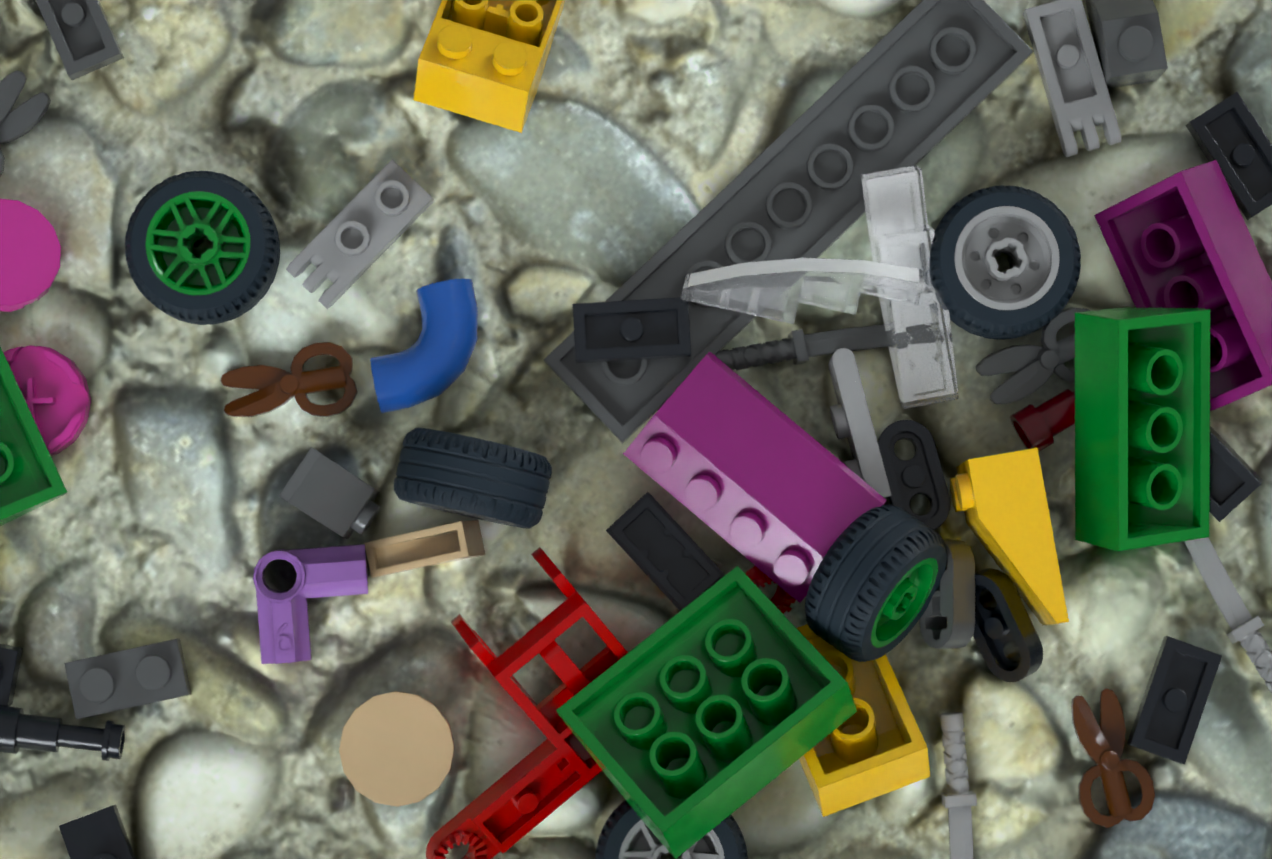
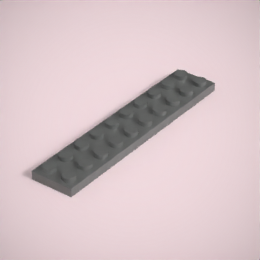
[544,0,1033,444]

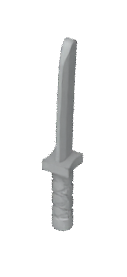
[1184,537,1272,693]
[940,712,977,859]

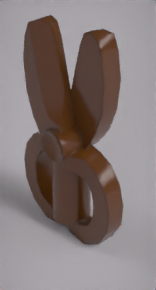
[220,342,358,417]
[1071,688,1155,828]

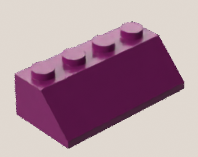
[1094,160,1272,412]
[623,351,887,603]

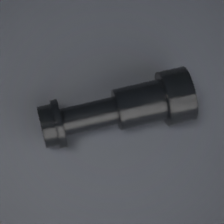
[0,706,125,761]

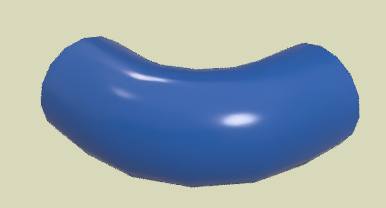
[370,278,478,413]

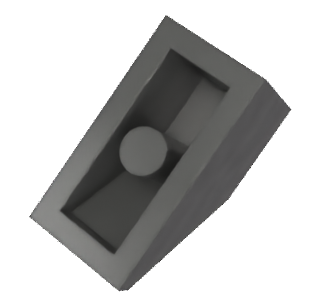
[1086,0,1168,89]
[279,447,381,539]

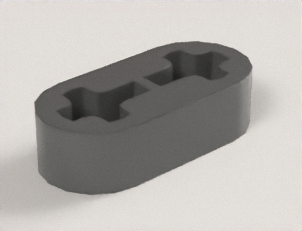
[919,539,975,649]

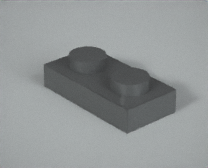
[36,0,124,80]
[64,639,192,719]

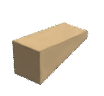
[364,520,485,578]

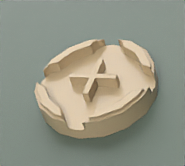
[339,691,455,807]

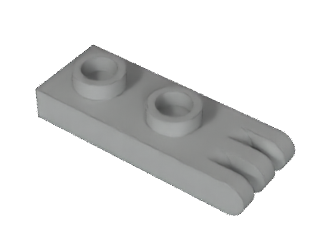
[1023,0,1121,157]
[286,159,434,309]
[828,348,892,499]

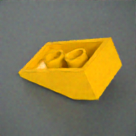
[949,448,1069,626]
[797,624,931,817]

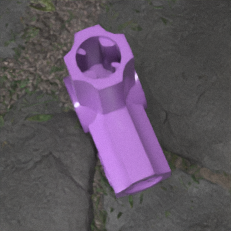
[253,544,368,664]

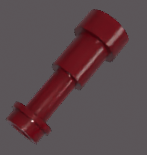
[1010,389,1075,452]

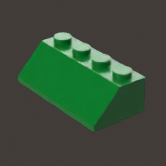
[1075,308,1210,551]

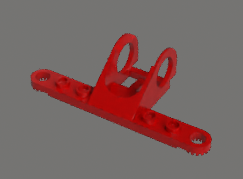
[426,547,796,859]

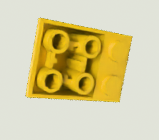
[413,0,565,133]

